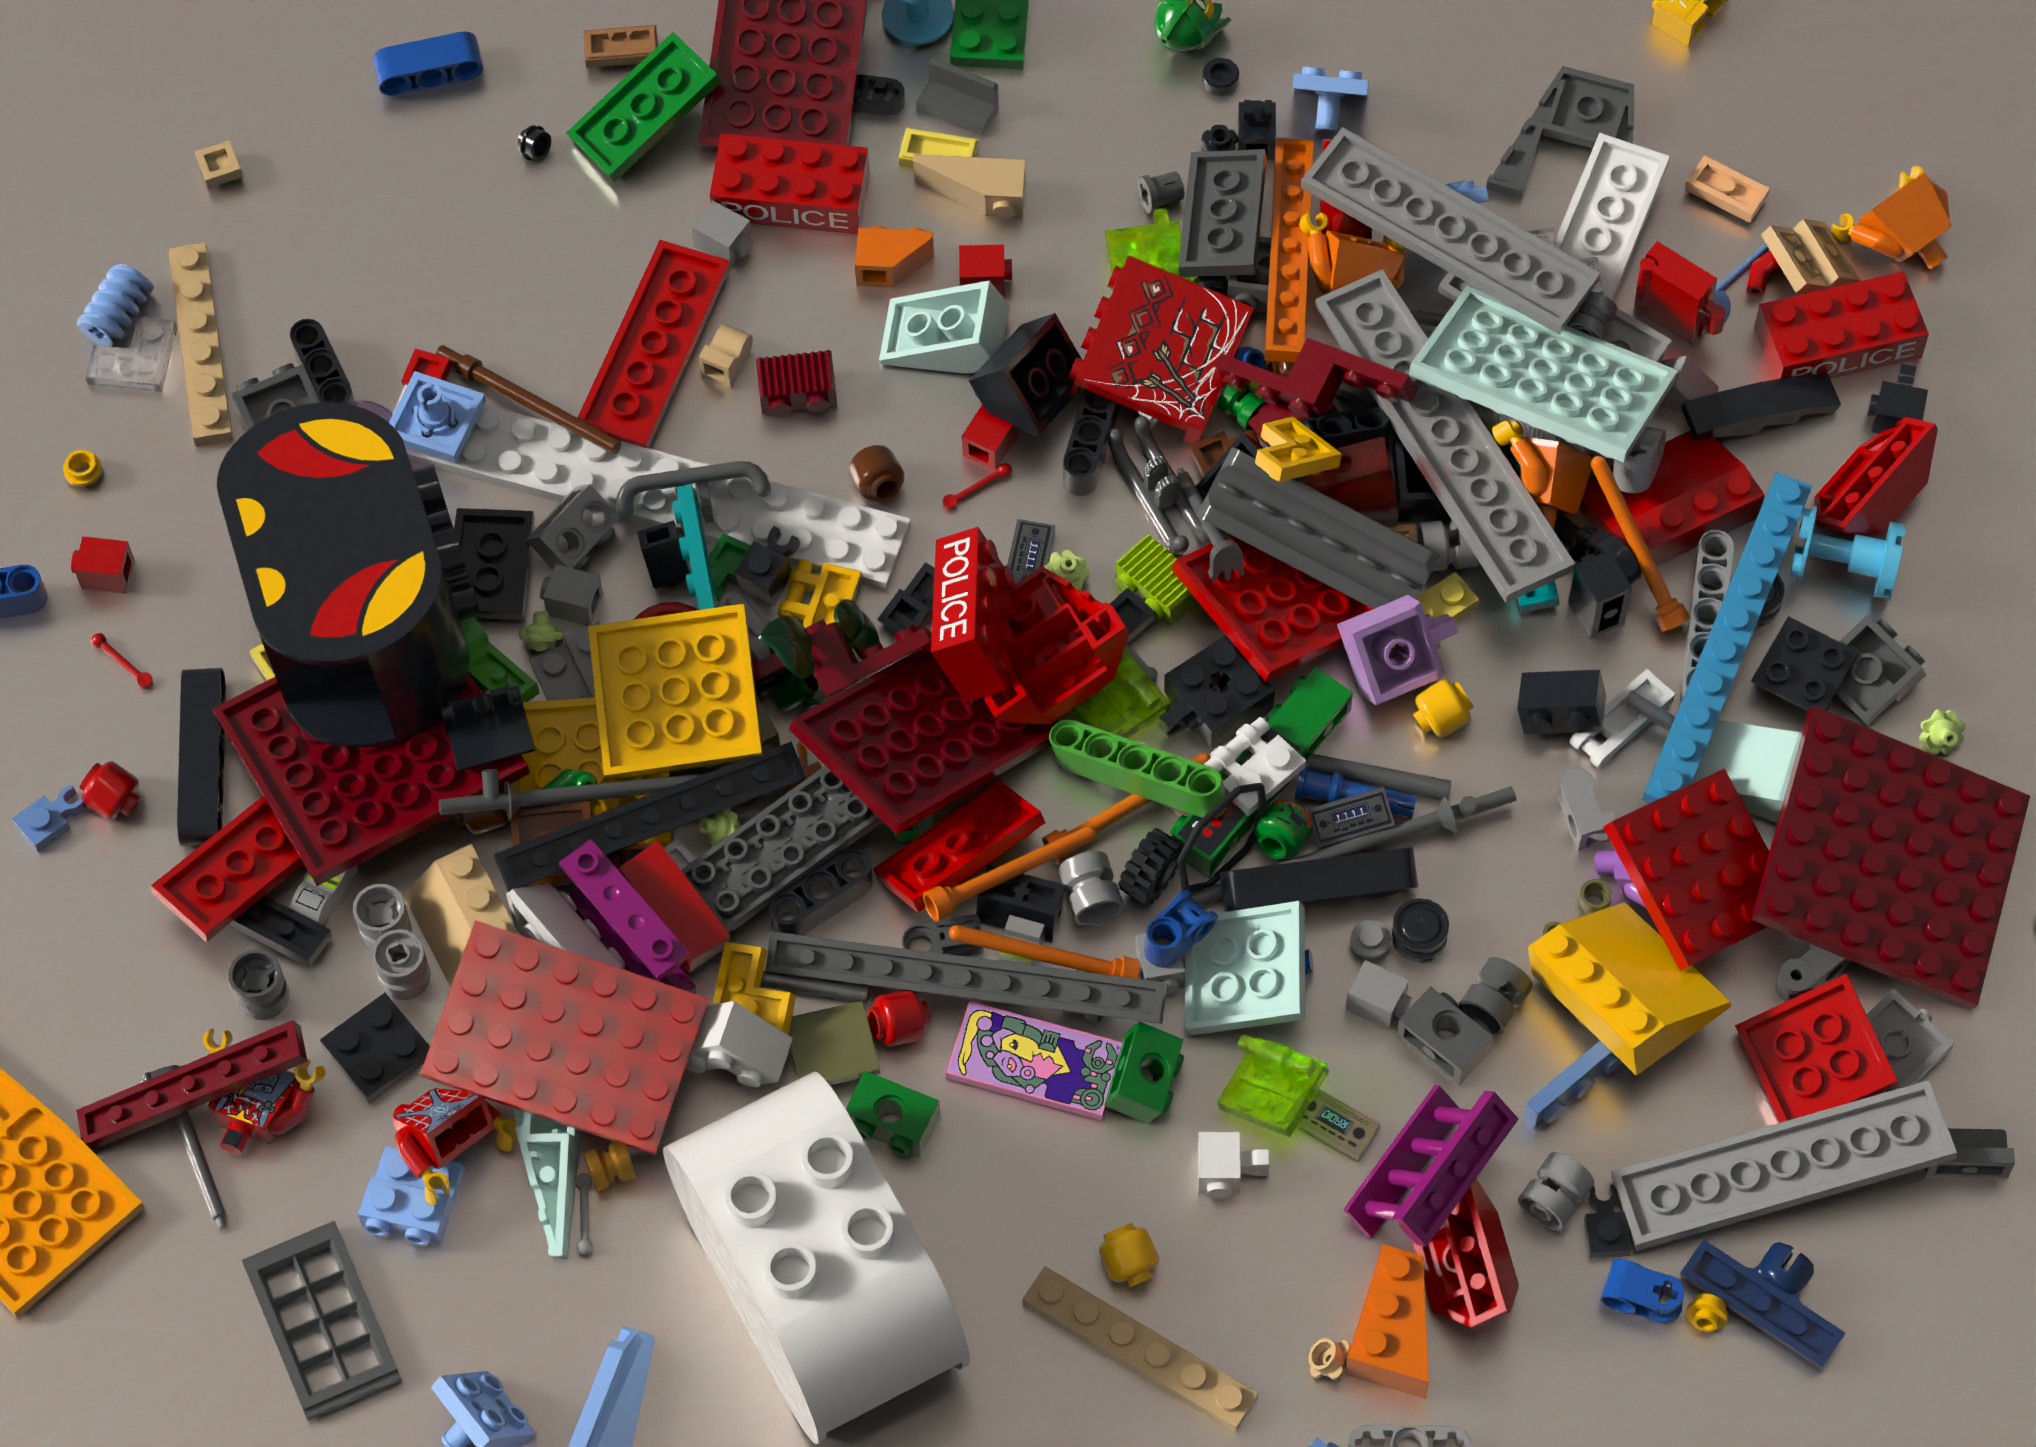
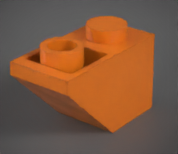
[855,226,934,287]

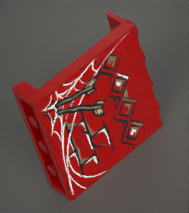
[1068,255,1254,445]

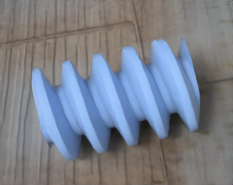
[77,264,154,347]

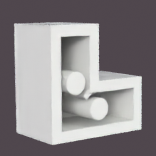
[686,1001,793,1088]

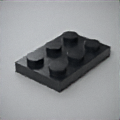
[454,508,535,620]

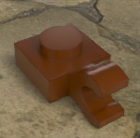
[1189,429,1260,477]

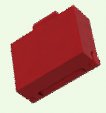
[1633,241,1726,346]

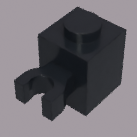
[1238,100,1276,160]
[1867,364,1928,434]
[637,521,690,589]
[734,526,801,606]

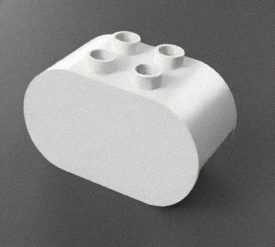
[663,1072,970,1444]

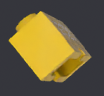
[1652,0,1728,47]

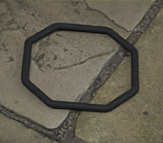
[1177,783,1268,893]

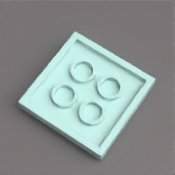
[1185,901,1305,1036]

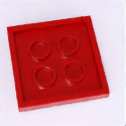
[1735,973,1900,1123]

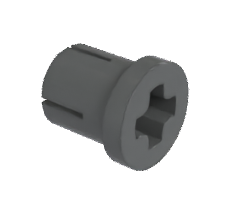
[1137,171,1185,213]

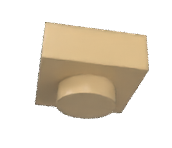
[195,140,243,189]

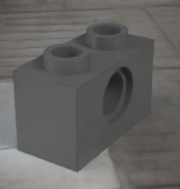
[1397,986,1493,1086]

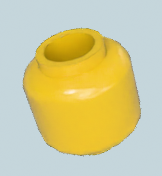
[1413,679,1474,738]
[1099,1222,1160,1288]

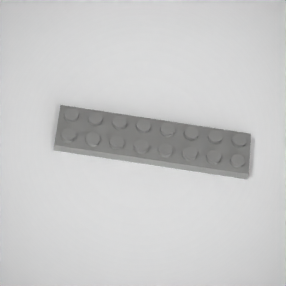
[1301,127,1601,335]
[1611,1080,1957,1251]

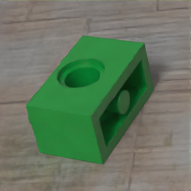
[1104,1021,1184,1123]
[846,1070,940,1158]

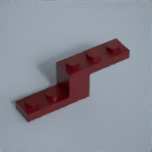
[1214,338,1418,417]
[752,619,932,697]

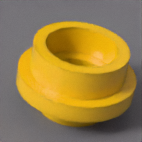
[63,449,102,487]
[1686,1294,1728,1332]

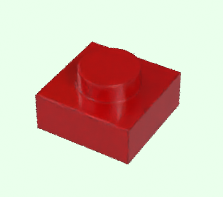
[401,348,453,386]

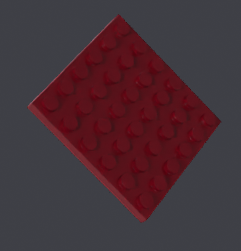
[212,673,531,886]
[1751,705,2030,1010]

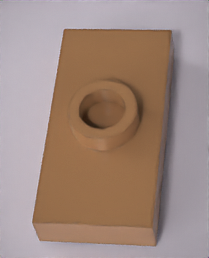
[583,25,658,68]

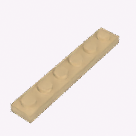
[168,242,233,446]
[1022,1266,1258,1433]

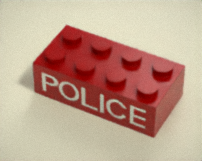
[709,133,870,235]
[1754,271,1929,380]
[931,527,1014,703]

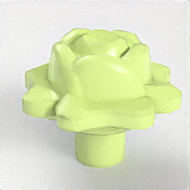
[1044,549,1090,591]
[519,611,564,651]
[1919,709,1966,755]
[699,808,741,847]

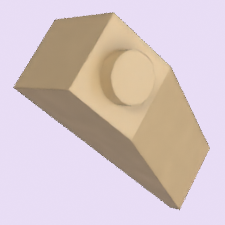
[913,154,1026,219]

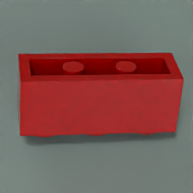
[618,841,730,973]

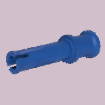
[1294,766,1417,820]

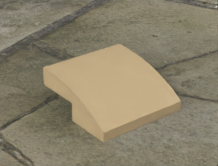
[1761,219,1860,294]

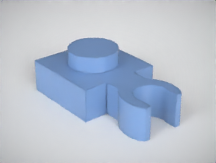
[12,785,87,852]

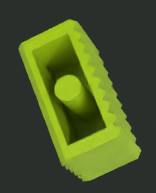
[1115,534,1198,626]

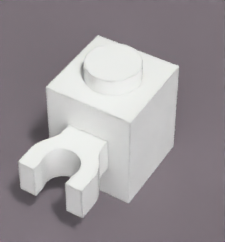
[1198,1132,1269,1198]

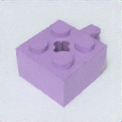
[1337,595,1459,705]

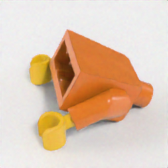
[1831,166,1951,270]
[1299,212,1407,295]
[1492,421,1594,530]

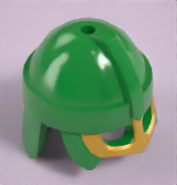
[1154,0,1232,52]

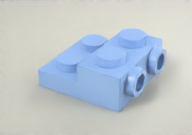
[358,1146,465,1246]

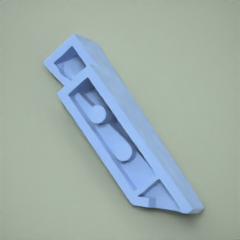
[568,1326,655,1447]

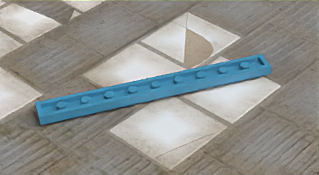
[1642,472,1813,803]

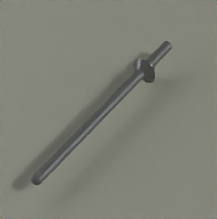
[439,769,706,821]
[1192,786,1516,906]

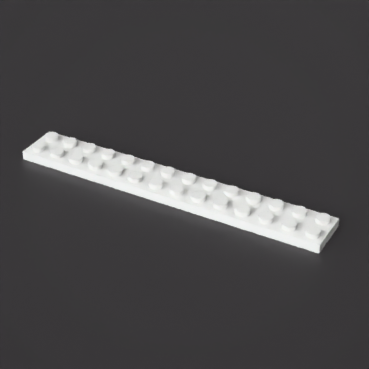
[389,385,911,591]

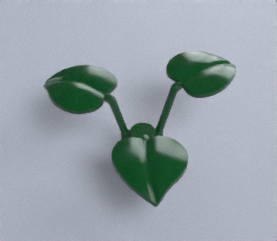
[757,599,880,711]

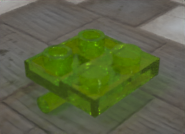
[1105,209,1191,281]
[1072,648,1170,738]
[1217,1035,1329,1137]

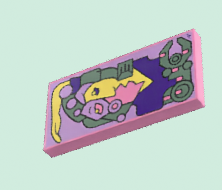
[945,1001,1122,1121]

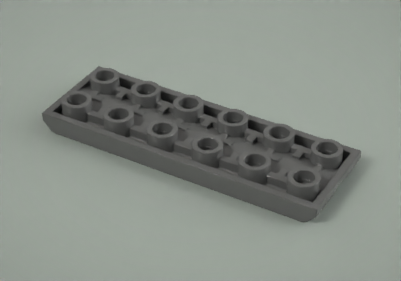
[1196,446,1440,609]
[681,766,883,932]

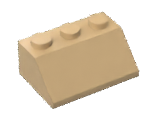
[404,844,519,987]

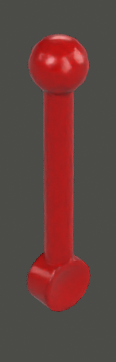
[943,463,1012,511]
[91,633,153,690]

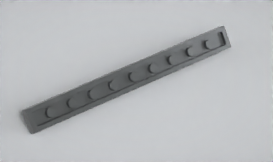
[765,931,1168,1024]

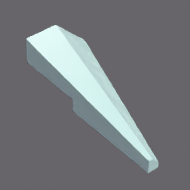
[512,1108,581,1259]

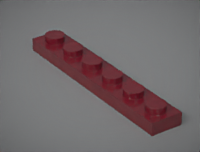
[76,1020,308,1150]

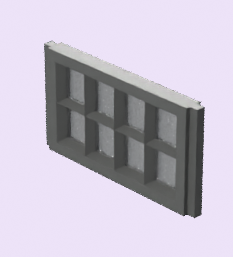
[242,1221,402,1421]

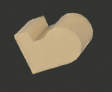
[698,324,753,389]

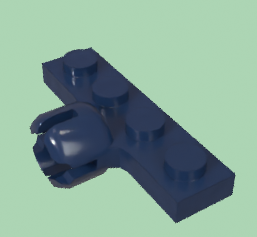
[1680,1239,1845,1370]

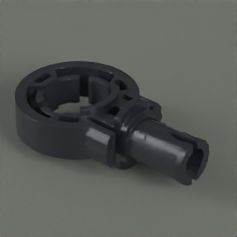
[1554,514,1642,587]

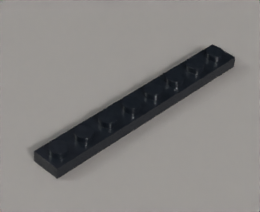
[494,741,806,892]

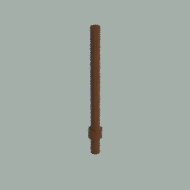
[436,345,622,455]

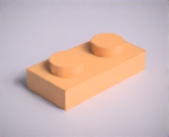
[1685,155,1770,223]

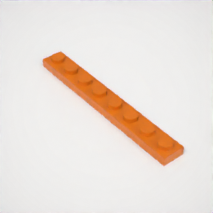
[1264,138,1314,362]

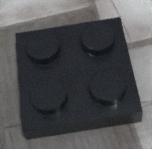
[320,992,430,1104]

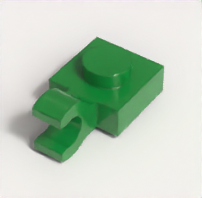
[709,533,751,604]

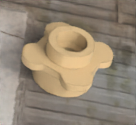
[1308,1338,1351,1380]

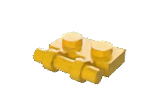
[777,559,861,628]

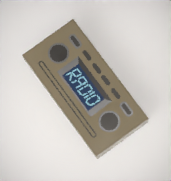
[1288,1084,1380,1162]

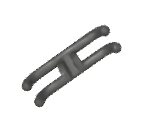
[1108,416,1210,555]
[616,461,771,527]

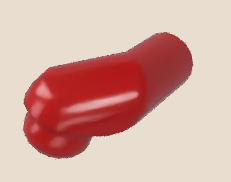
[1746,250,1784,297]

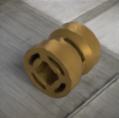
[583,1142,636,1191]

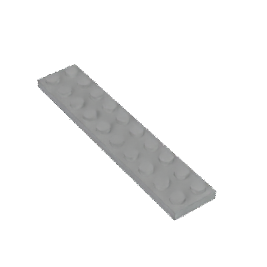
[1315,269,1575,603]

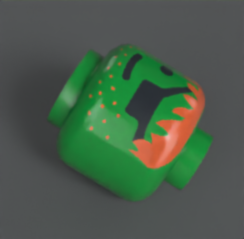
[1255,800,1313,859]

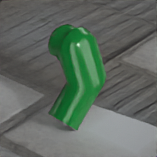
[541,769,598,805]

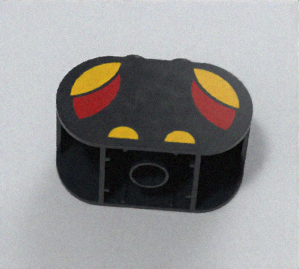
[217,402,481,748]

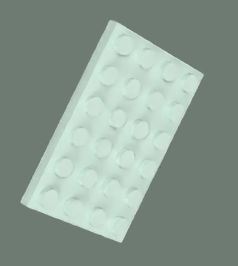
[1408,286,1678,462]

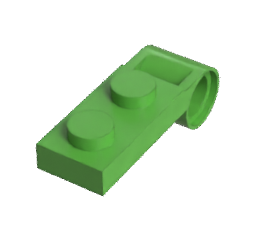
[460,618,540,702]

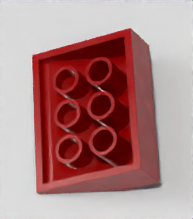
[1579,430,1765,573]

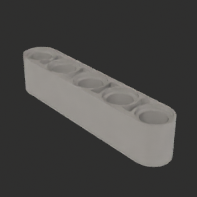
[1680,530,1734,702]

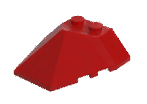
[983,566,1129,724]

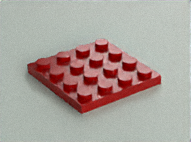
[1171,535,1373,682]
[1603,768,1769,971]

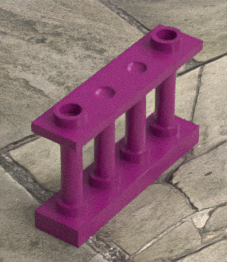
[559,839,697,994]
[1343,1085,1519,1247]

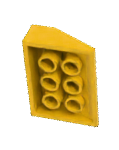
[1528,902,1731,1076]

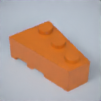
[1345,1244,1429,1399]

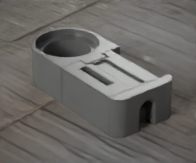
[902,914,984,955]

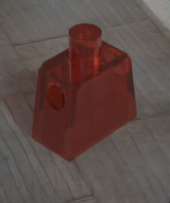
[1304,437,1397,511]

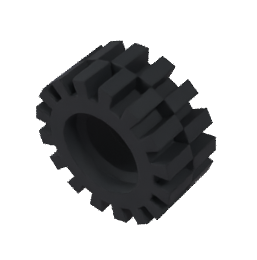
[1118,828,1184,906]

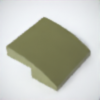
[788,1001,880,1085]

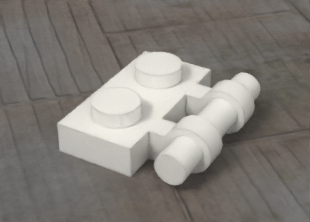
[1204,717,1306,816]

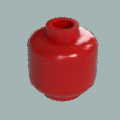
[79,761,141,820]
[867,990,931,1047]

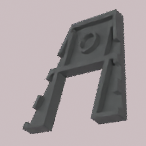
[1486,66,1634,198]

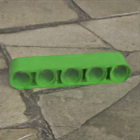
[1049,720,1228,818]

